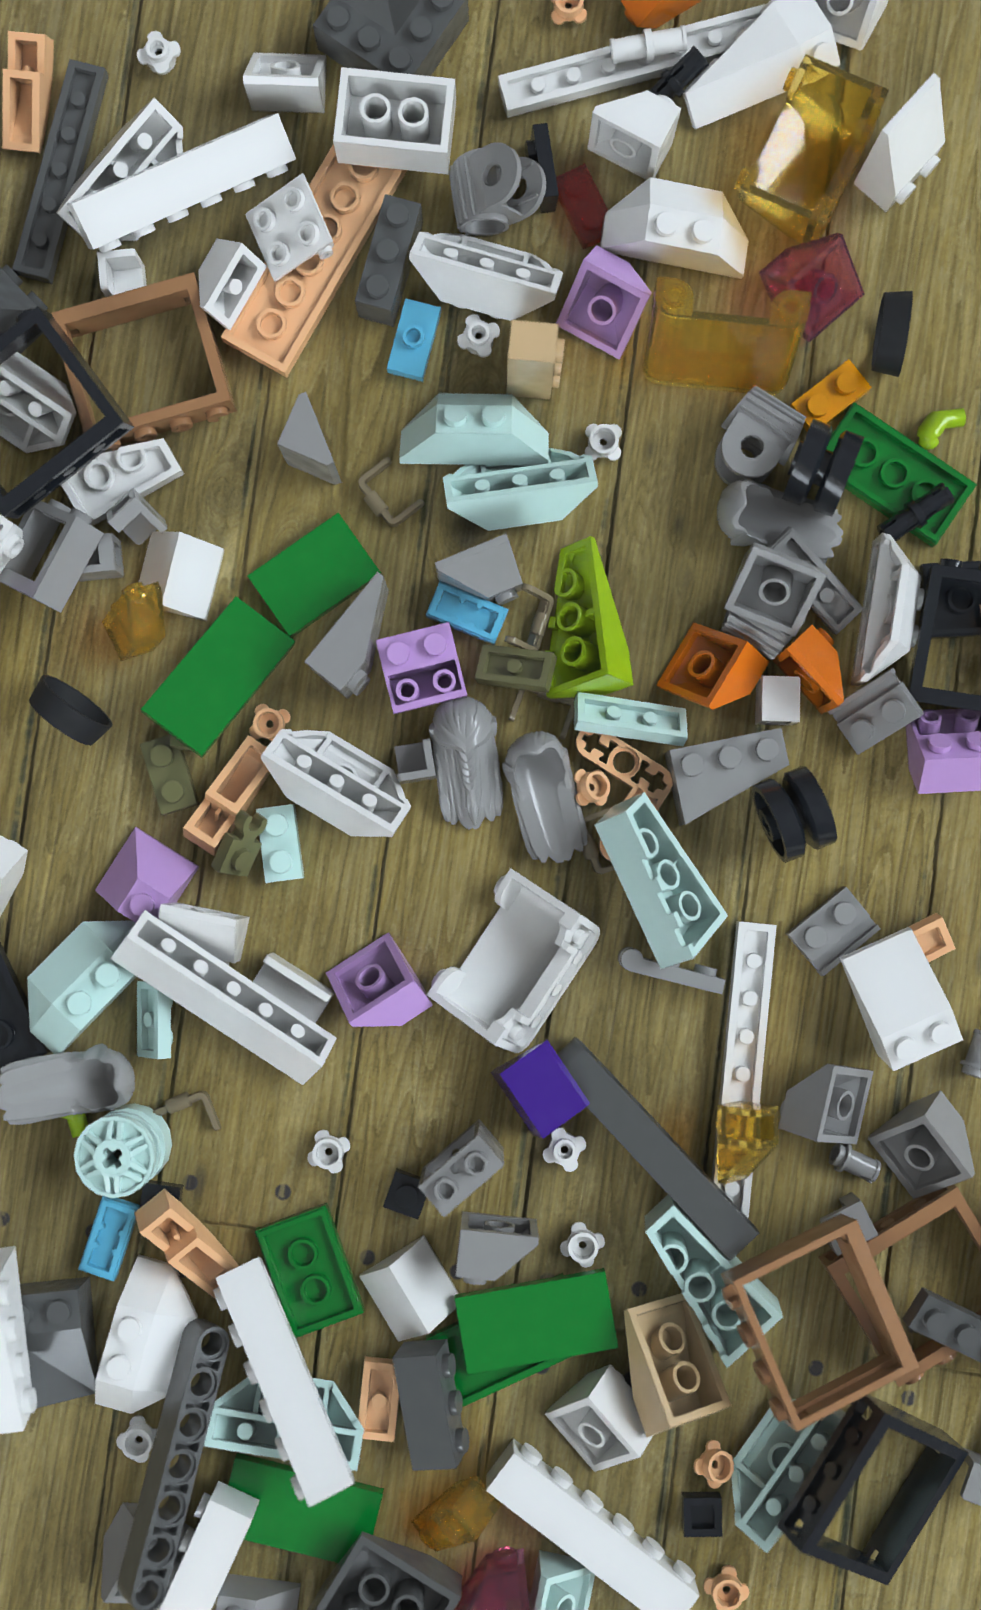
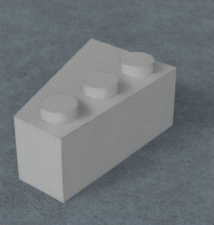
[664,728,789,826]

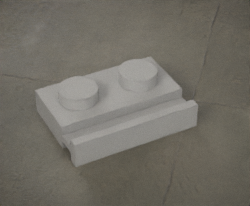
[828,668,924,755]
[786,887,881,976]

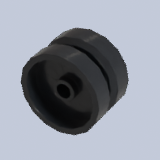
[782,419,864,517]
[752,766,837,863]

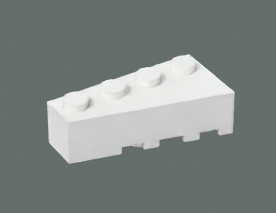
[0,1246,37,1434]

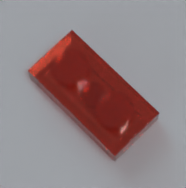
[556,163,608,250]

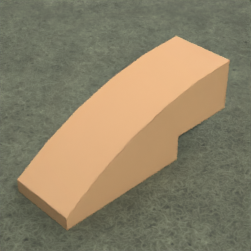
[2,31,54,153]
[183,735,270,857]
[134,1189,239,1298]

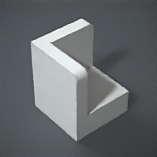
[97,248,147,297]
[755,676,801,726]

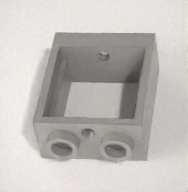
[0,498,104,613]
[418,1119,504,1217]

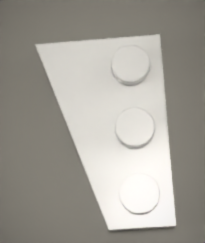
[61,438,184,526]

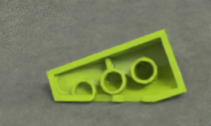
[544,536,634,699]

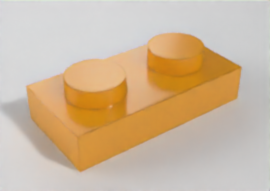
[790,359,872,432]

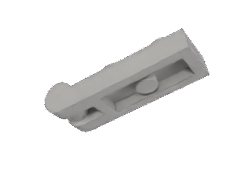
[618,947,726,995]

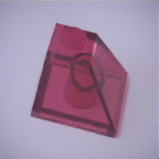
[759,233,865,342]
[454,1546,531,1610]

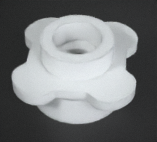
[137,31,181,75]
[457,314,500,358]
[585,424,622,461]
[543,1127,586,1172]
[307,1130,350,1173]
[560,1222,605,1268]
[116,1415,157,1463]

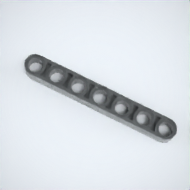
[557,1037,760,1260]
[117,1318,229,1610]

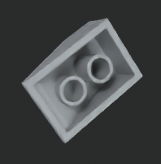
[304,572,389,699]

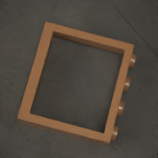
[50,272,237,451]
[818,1185,981,1387]
[720,1214,919,1432]

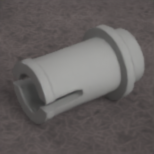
[960,1029,981,1079]
[829,1143,881,1183]

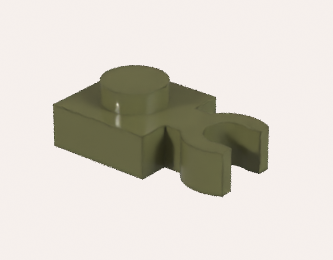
[211,810,267,877]

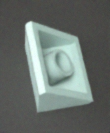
[527,1550,595,1610]

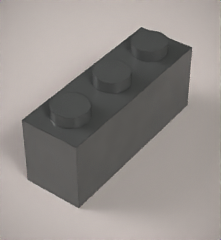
[355,194,423,327]
[392,1339,469,1471]

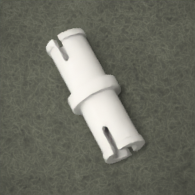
[610,25,687,65]

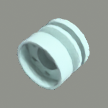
[74,1103,172,1198]

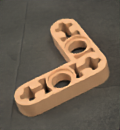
[575,731,673,861]

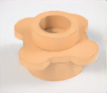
[551,0,587,25]
[249,704,291,742]
[574,769,610,806]
[693,1440,734,1489]
[703,1565,749,1610]

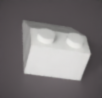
[853,73,945,212]
[840,926,963,1071]

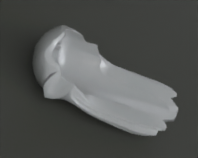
[717,478,843,564]
[429,696,503,830]
[502,731,587,863]
[0,1043,135,1125]

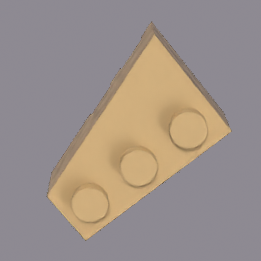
[507,320,565,400]

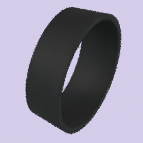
[871,291,913,377]
[29,675,113,745]

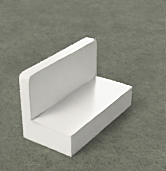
[253,952,335,1024]

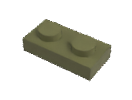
[474,644,557,693]
[140,734,200,816]

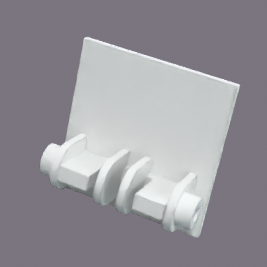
[245,173,334,282]

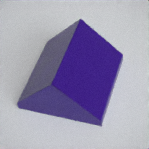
[491,1040,590,1138]

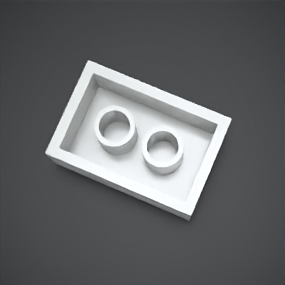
[333,67,456,174]

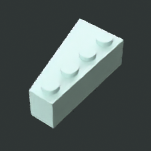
[594,792,728,969]
[645,1195,783,1368]

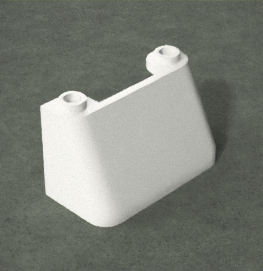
[427,868,600,1053]

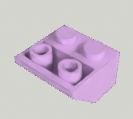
[376,622,467,714]
[906,708,981,794]

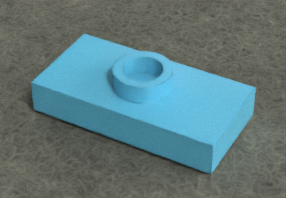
[387,298,441,382]
[425,581,509,645]
[78,1196,140,1281]

